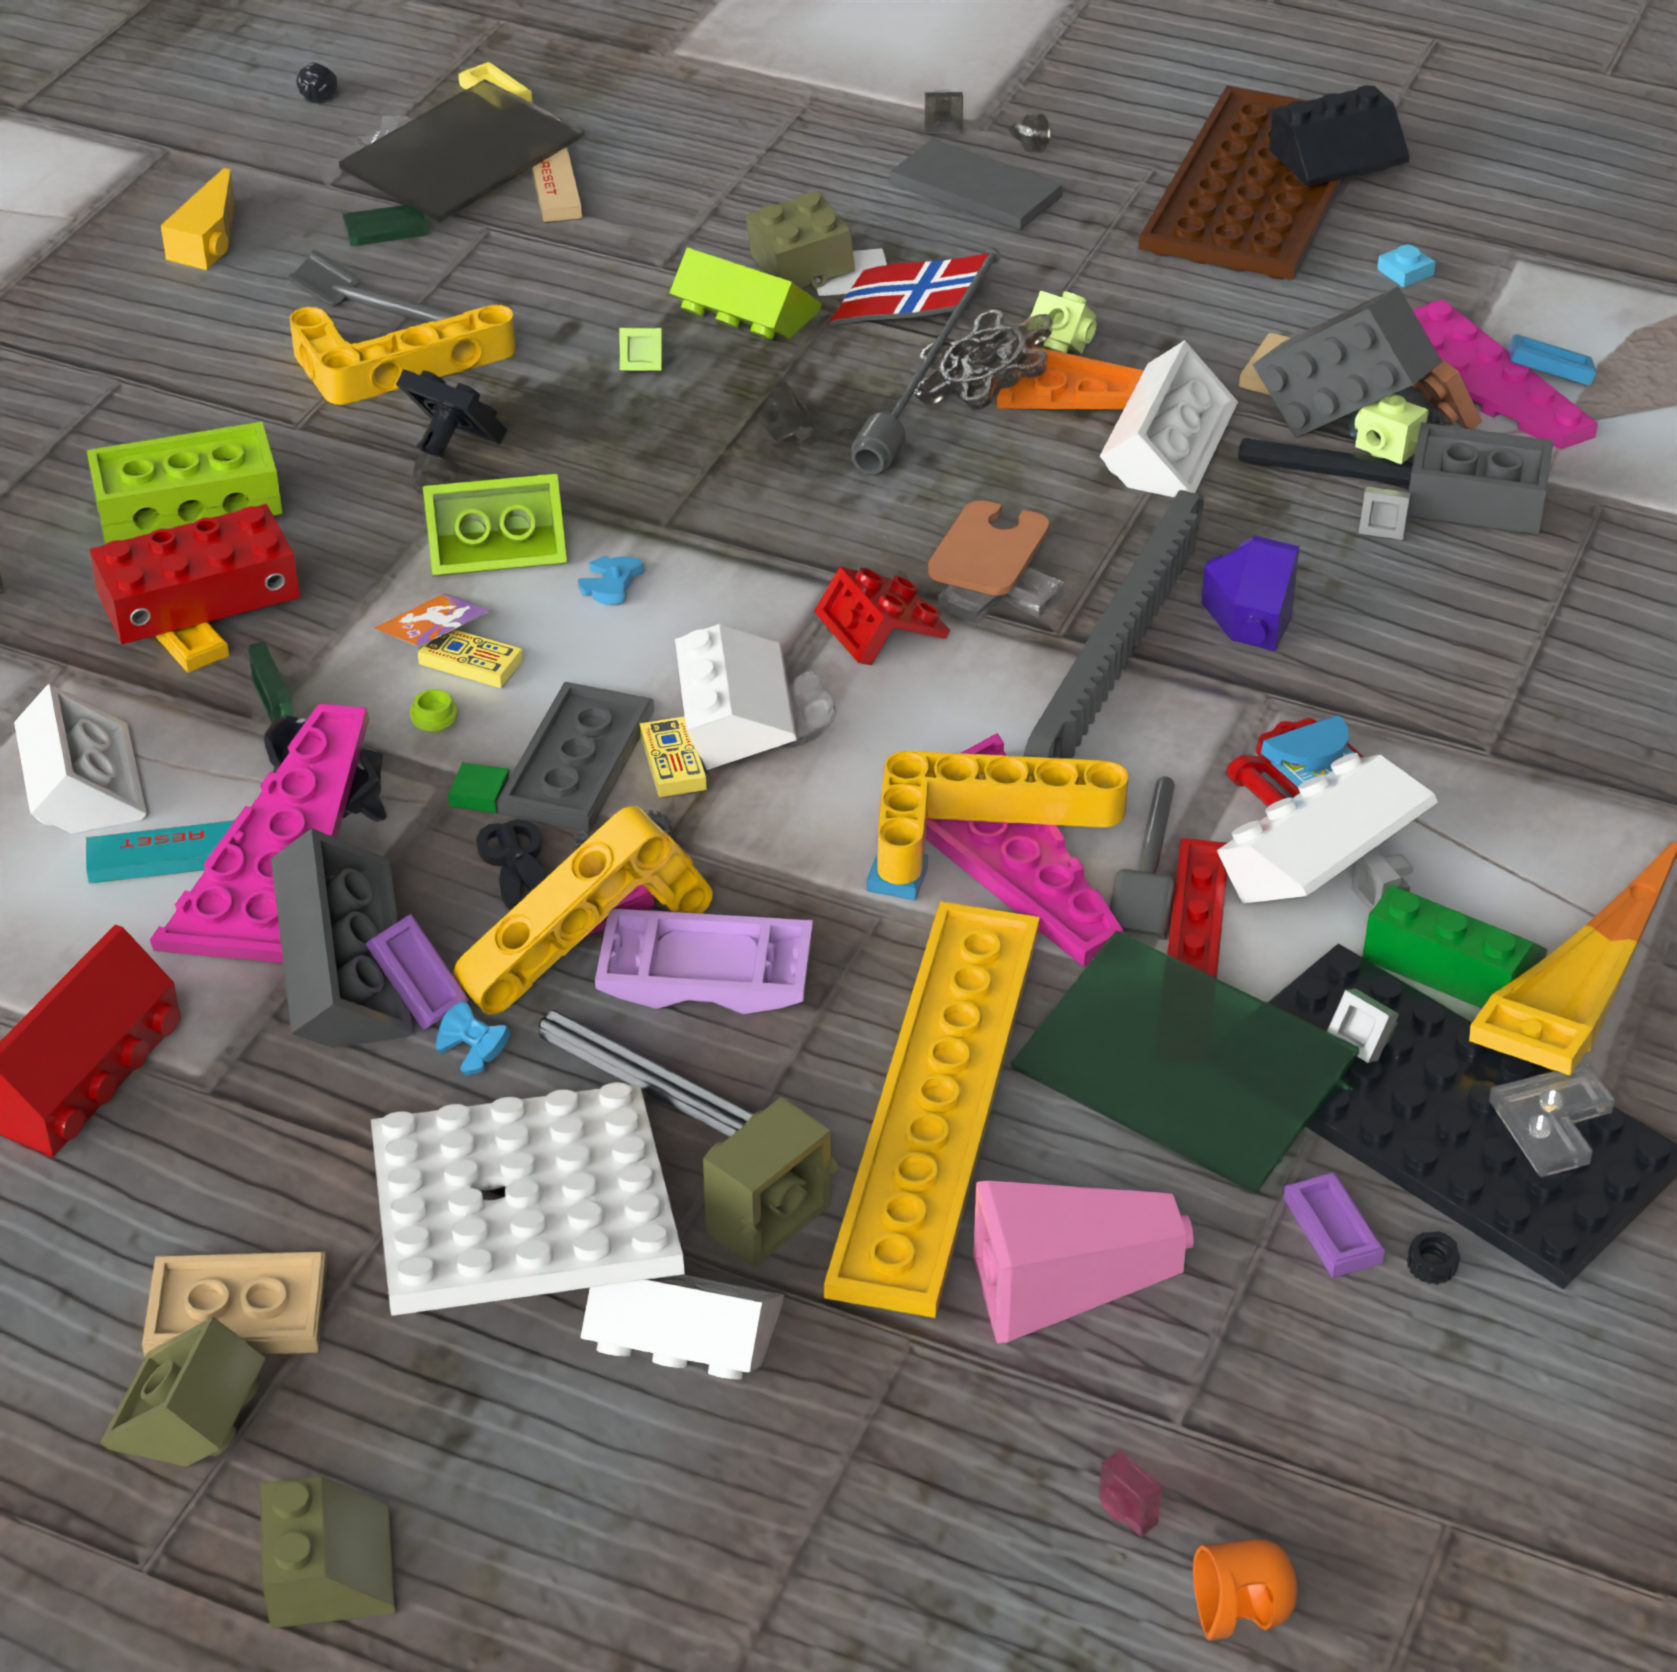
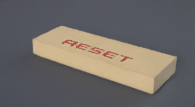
[529,146,582,222]

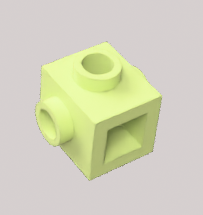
[1026,291,1097,354]
[1355,394,1429,464]

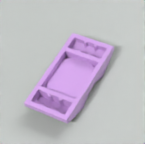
[595,908,813,1015]

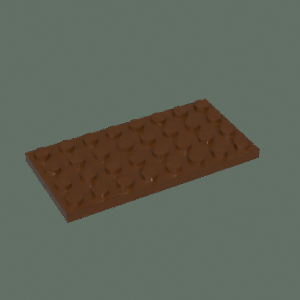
[1139,85,1345,280]

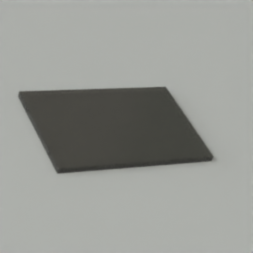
[339,79,584,222]

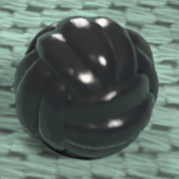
[296,62,337,103]

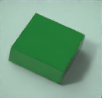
[448,762,509,813]

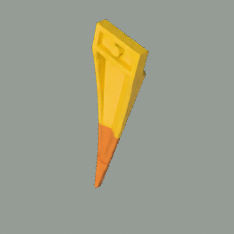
[1469,841,1677,1075]

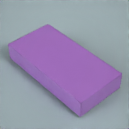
[365,914,469,1031]
[1283,1172,1385,1278]

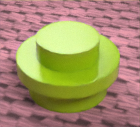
[410,689,458,732]

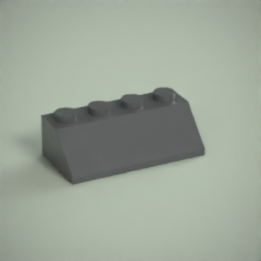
[271,828,413,1047]

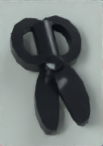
[476,819,545,911]

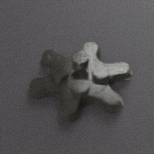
[914,310,1052,410]

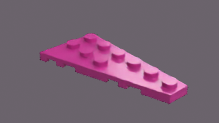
[1413,299,1598,449]
[150,704,370,963]
[925,733,1123,967]

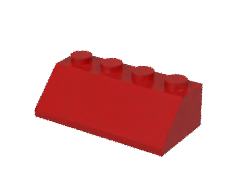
[0,924,181,1157]

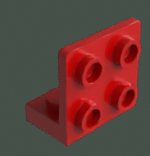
[814,567,950,666]

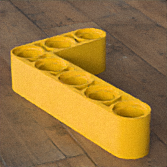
[877,751,1129,885]

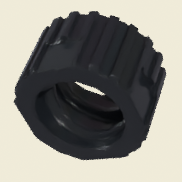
[1407,1231,1460,1285]

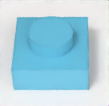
[1377,244,1436,287]

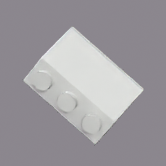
[675,624,797,770]
[14,684,147,834]
[581,1274,784,1379]

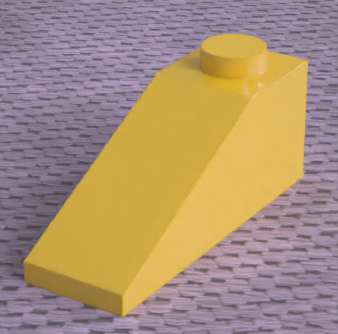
[161,168,235,270]

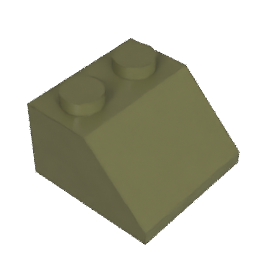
[100,1316,266,1467]
[260,1476,396,1629]

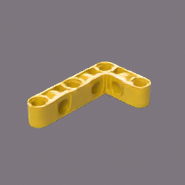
[289,305,516,405]
[453,806,713,1015]

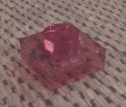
[1099,1450,1162,1537]

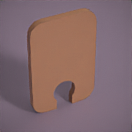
[928,500,1049,595]

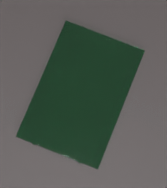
[1011,930,1359,1194]

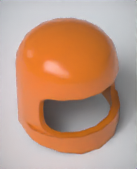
[1193,1539,1298,1641]

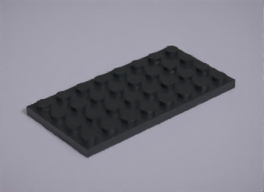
[1208,943,1677,1289]

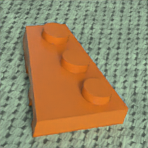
[997,345,1144,409]

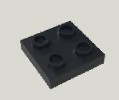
[396,369,507,459]

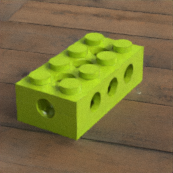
[86,421,283,544]

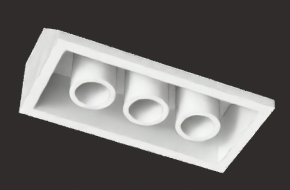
[1100,340,1238,497]
[1217,753,1438,904]

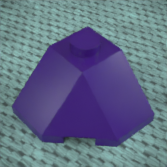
[1201,536,1300,651]

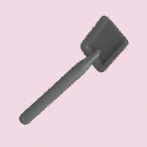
[288,249,457,323]
[1110,776,1175,940]

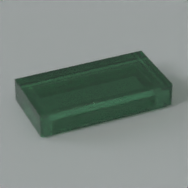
[343,203,429,247]
[247,641,293,724]

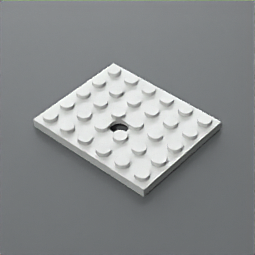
[371,1082,685,1316]

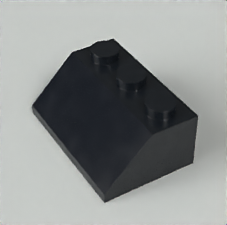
[1269,85,1409,187]

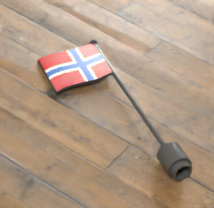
[829,248,1000,475]

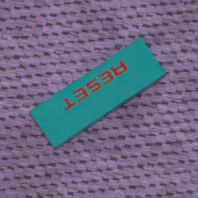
[86,820,235,883]

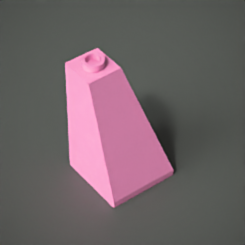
[973,1180,1194,1344]

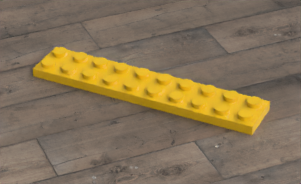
[824,901,1040,1318]

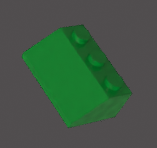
[1362,885,1547,1009]

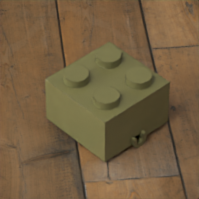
[746,191,855,288]
[703,1097,838,1268]

